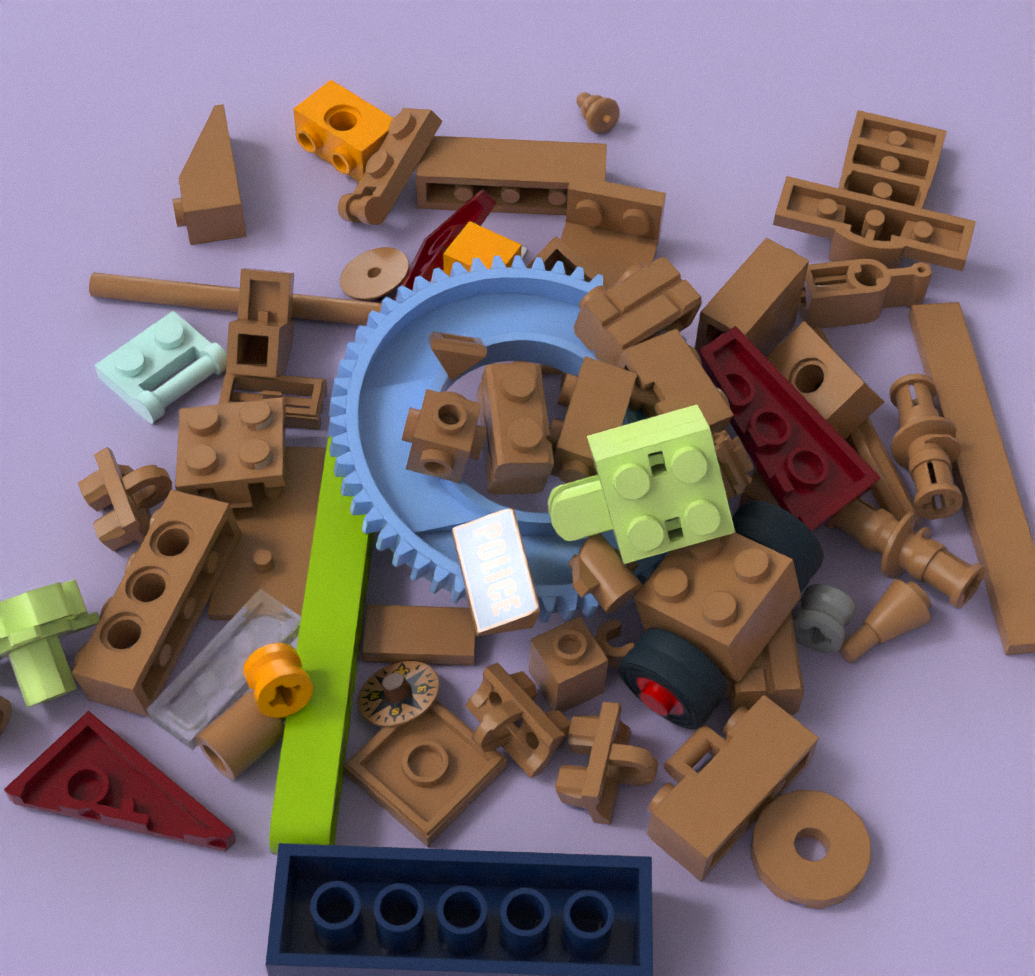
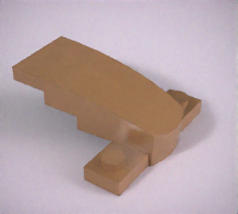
[773,110,976,271]

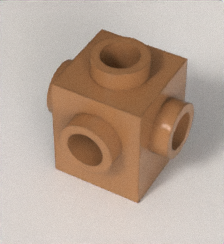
[401,389,487,483]

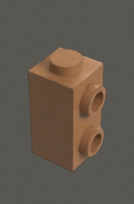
[548,356,637,483]

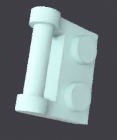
[95,311,227,424]

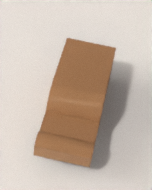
[798,259,932,328]

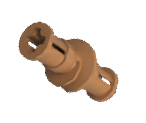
[889,373,963,520]
[824,498,985,609]

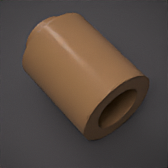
[195,691,286,781]

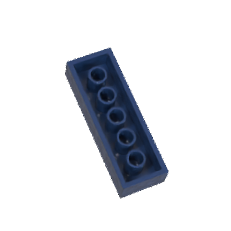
[265,843,653,976]

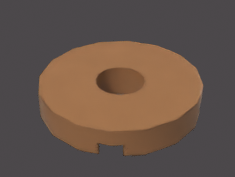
[751,789,871,909]

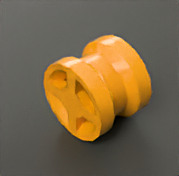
[243,643,314,718]

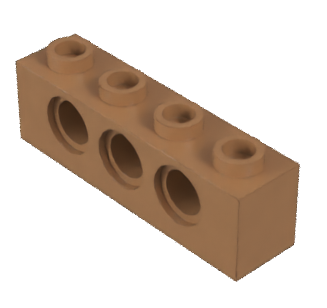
[72,490,242,717]

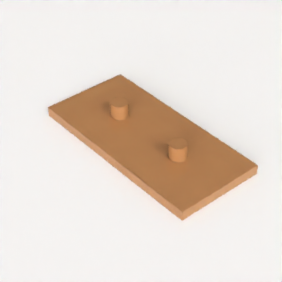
[208,446,326,623]

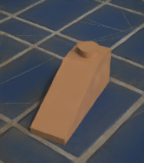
[172,104,247,245]

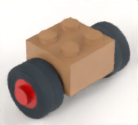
[619,500,824,729]

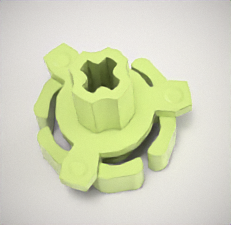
[0,580,100,708]

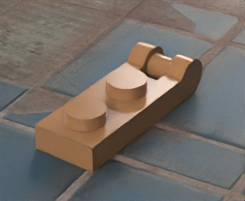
[338,108,443,225]

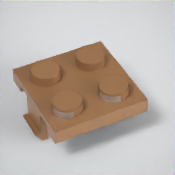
[175,397,286,510]

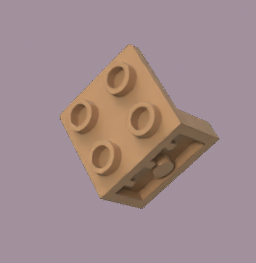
[560,175,666,286]

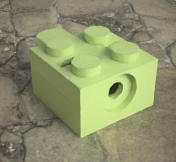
[548,405,736,564]

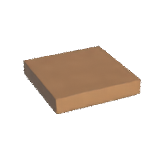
[343,700,507,847]

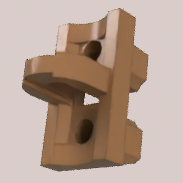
[78,447,173,551]
[465,663,571,778]
[555,702,658,824]

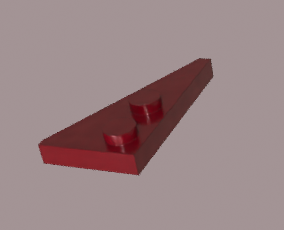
[4,710,236,852]

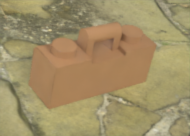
[647,695,819,882]

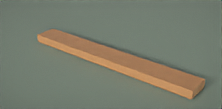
[908,302,1035,655]

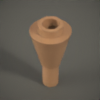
[838,579,931,664]

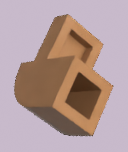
[226,268,295,378]

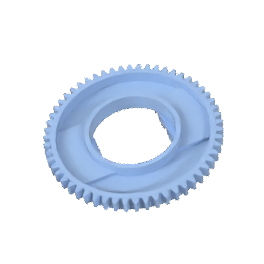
[328,255,727,622]

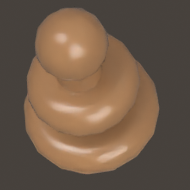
[576,92,620,134]

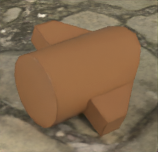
[568,534,643,614]

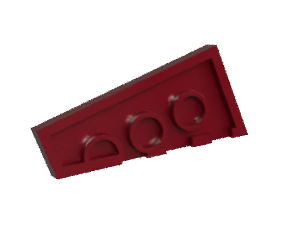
[698,326,881,533]

